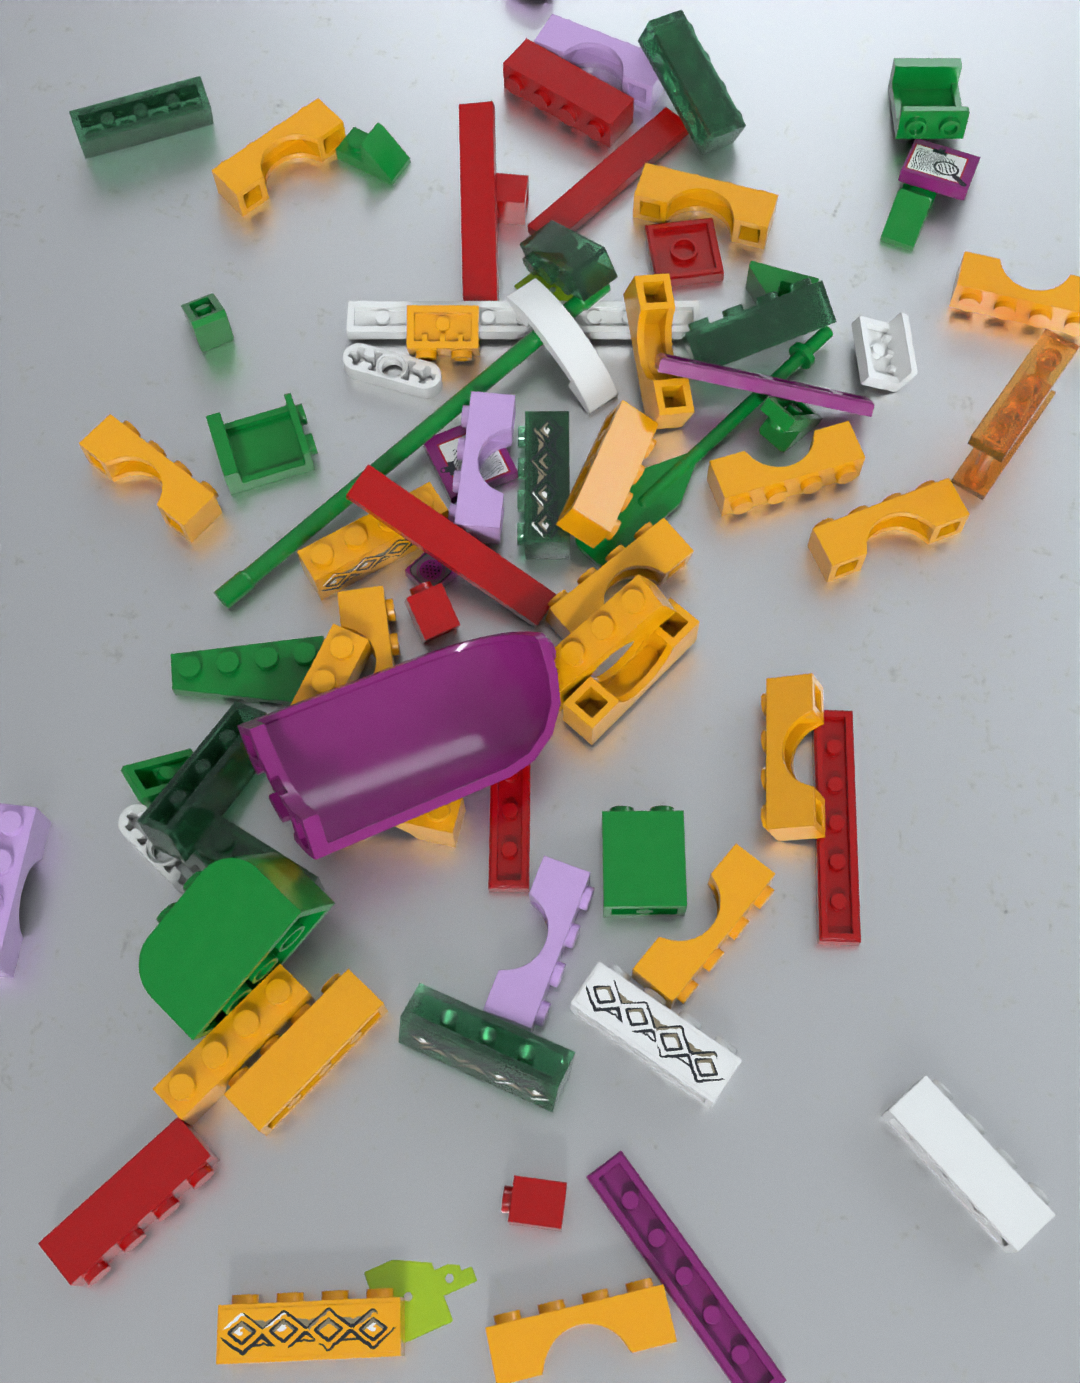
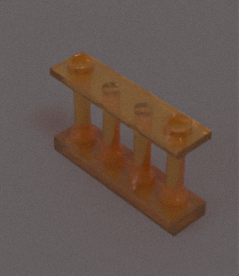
[951,328,1080,500]

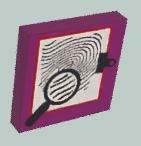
[898,139,981,200]
[423,425,518,504]

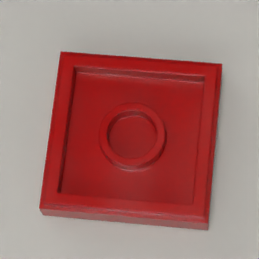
[644,218,724,287]

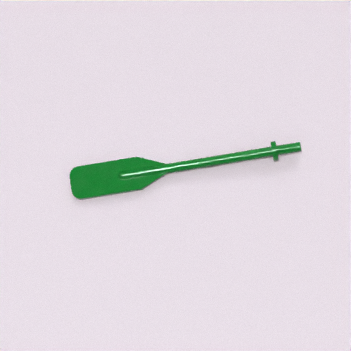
[575,325,833,568]

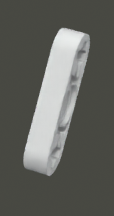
[342,343,443,399]
[118,804,206,895]

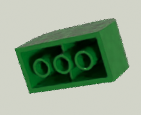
[139,852,335,1040]

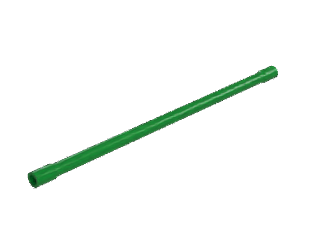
[214,274,611,610]

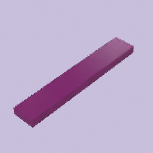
[654,352,875,417]
[586,1151,787,1383]

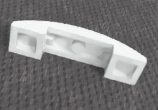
[506,278,618,415]

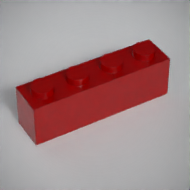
[503,38,634,148]
[38,1117,220,1286]

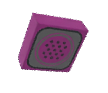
[405,552,458,588]

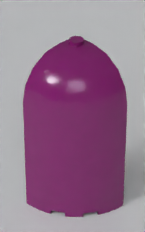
[237,631,561,860]

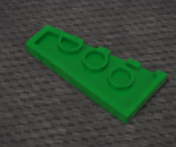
[171,636,325,707]

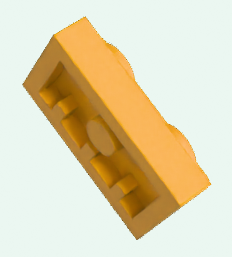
[407,305,480,362]

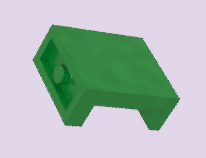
[888,58,970,139]
[206,393,318,495]
[601,805,687,917]

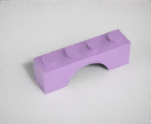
[534,14,670,111]
[448,391,516,544]
[0,803,51,978]
[483,856,595,1036]

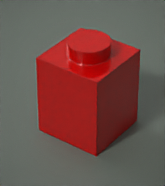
[496,173,529,225]
[404,581,460,644]
[501,1175,567,1232]

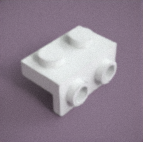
[851,312,918,392]

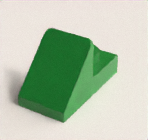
[335,122,411,186]
[880,183,937,251]
[745,261,819,323]
[181,293,234,352]
[759,397,823,453]
[120,748,210,815]

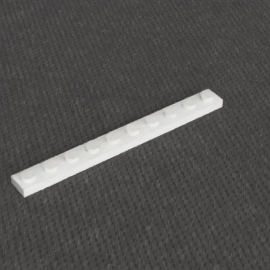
[346,301,701,339]

